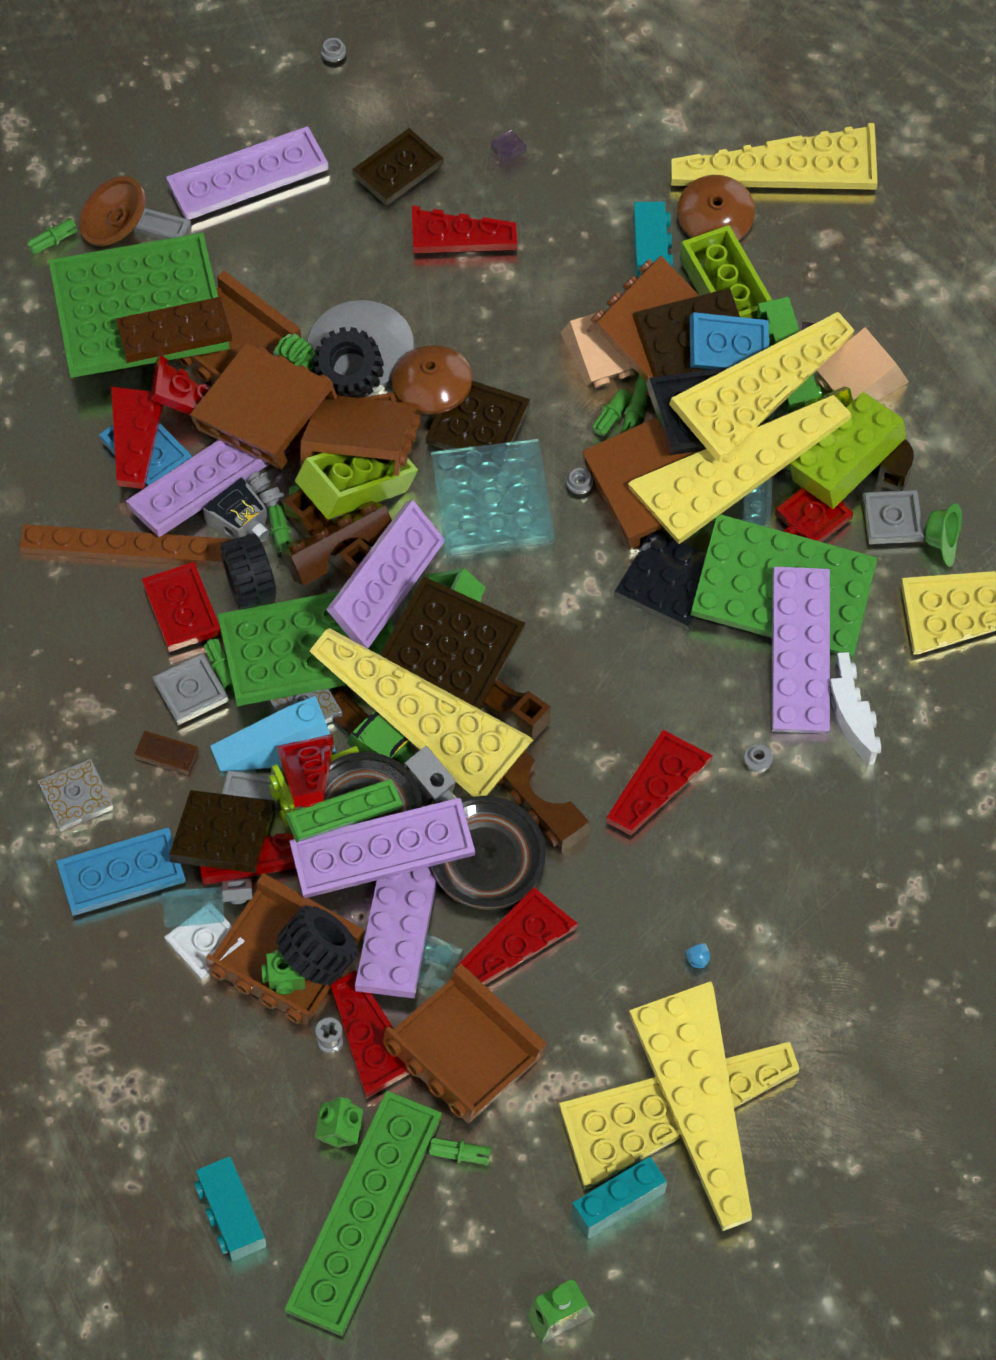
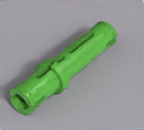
[620,374,649,434]

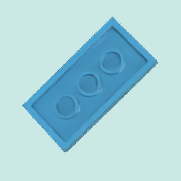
[56,827,186,916]

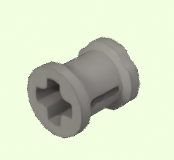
[315,1017,344,1054]

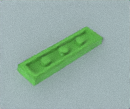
[285,779,403,843]

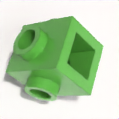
[261,950,305,995]
[315,1097,363,1148]

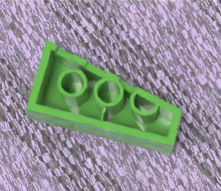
[756,297,822,414]

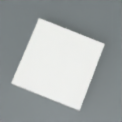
[164,902,245,982]

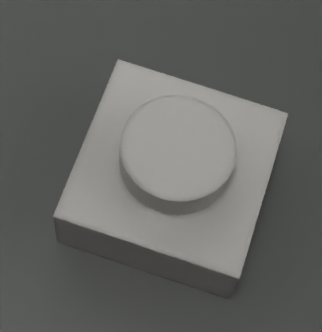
[222,878,253,904]

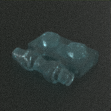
[418,933,463,991]

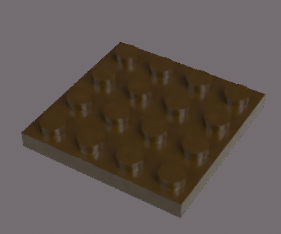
[633,288,740,377]
[380,577,526,710]

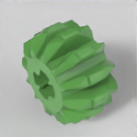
[273,334,317,372]

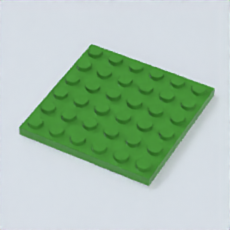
[49,233,230,378]

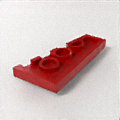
[412,205,517,253]
[111,387,164,489]
[606,730,713,836]
[277,734,334,807]
[200,833,296,885]
[455,887,578,985]
[330,970,410,1099]

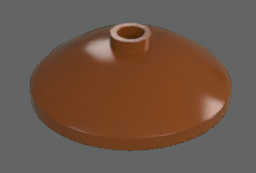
[677,175,755,241]
[79,176,145,246]
[392,345,472,414]

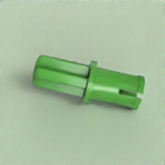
[27,218,78,254]
[592,389,632,436]
[268,504,291,559]
[204,639,234,692]
[429,1137,491,1166]

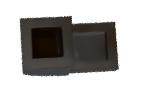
[877,439,914,491]

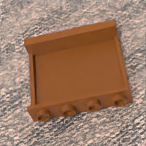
[586,256,699,398]
[178,271,301,385]
[190,343,337,470]
[300,396,421,476]
[582,417,697,550]
[206,873,364,1026]
[383,964,547,1124]

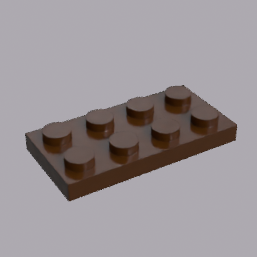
[116,297,232,363]

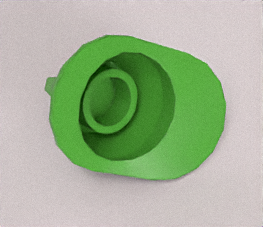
[924,503,962,567]

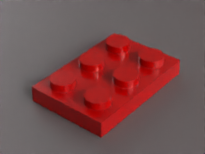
[142,562,222,652]

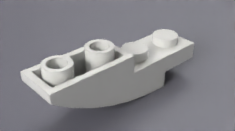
[830,652,881,765]

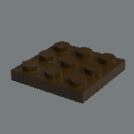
[426,380,530,468]
[169,790,275,873]

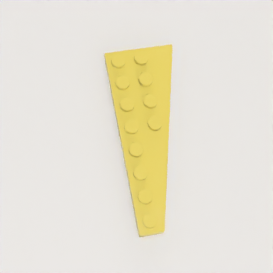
[671,123,878,190]
[669,312,855,462]
[628,395,851,544]
[901,571,996,655]
[309,628,533,800]
[629,981,752,1231]
[559,1041,799,1190]

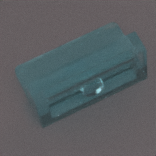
[162,887,224,928]

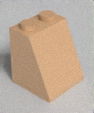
[561,310,636,388]
[817,327,909,407]

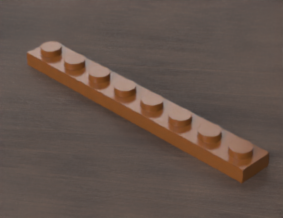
[19,524,233,568]

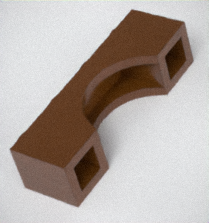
[284,488,371,579]
[281,501,392,585]
[483,678,551,741]
[497,750,589,854]

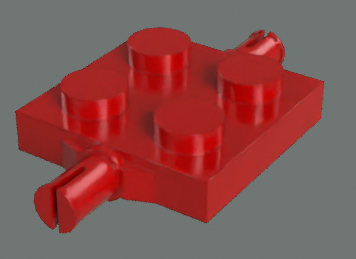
[775,488,853,542]

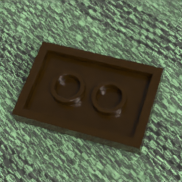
[352,128,444,206]

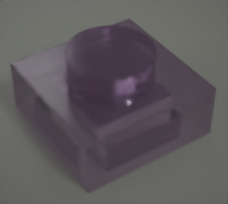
[491,130,527,164]

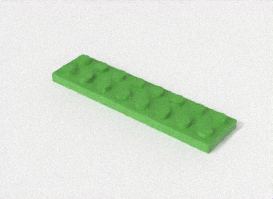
[285,1090,442,1337]

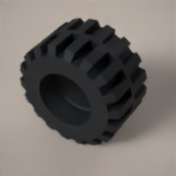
[313,327,384,398]
[220,533,276,609]
[277,906,358,986]

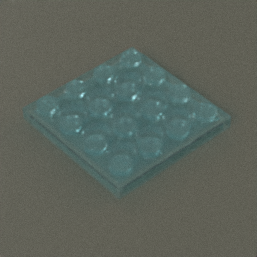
[431,439,555,557]

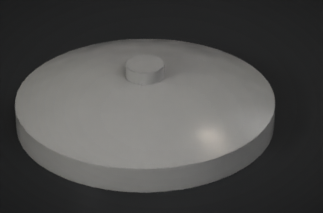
[308,300,414,394]

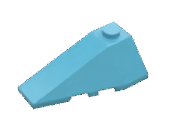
[210,696,337,773]

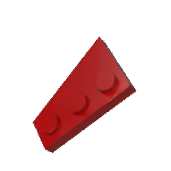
[151,356,210,415]

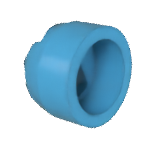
[685,944,710,969]

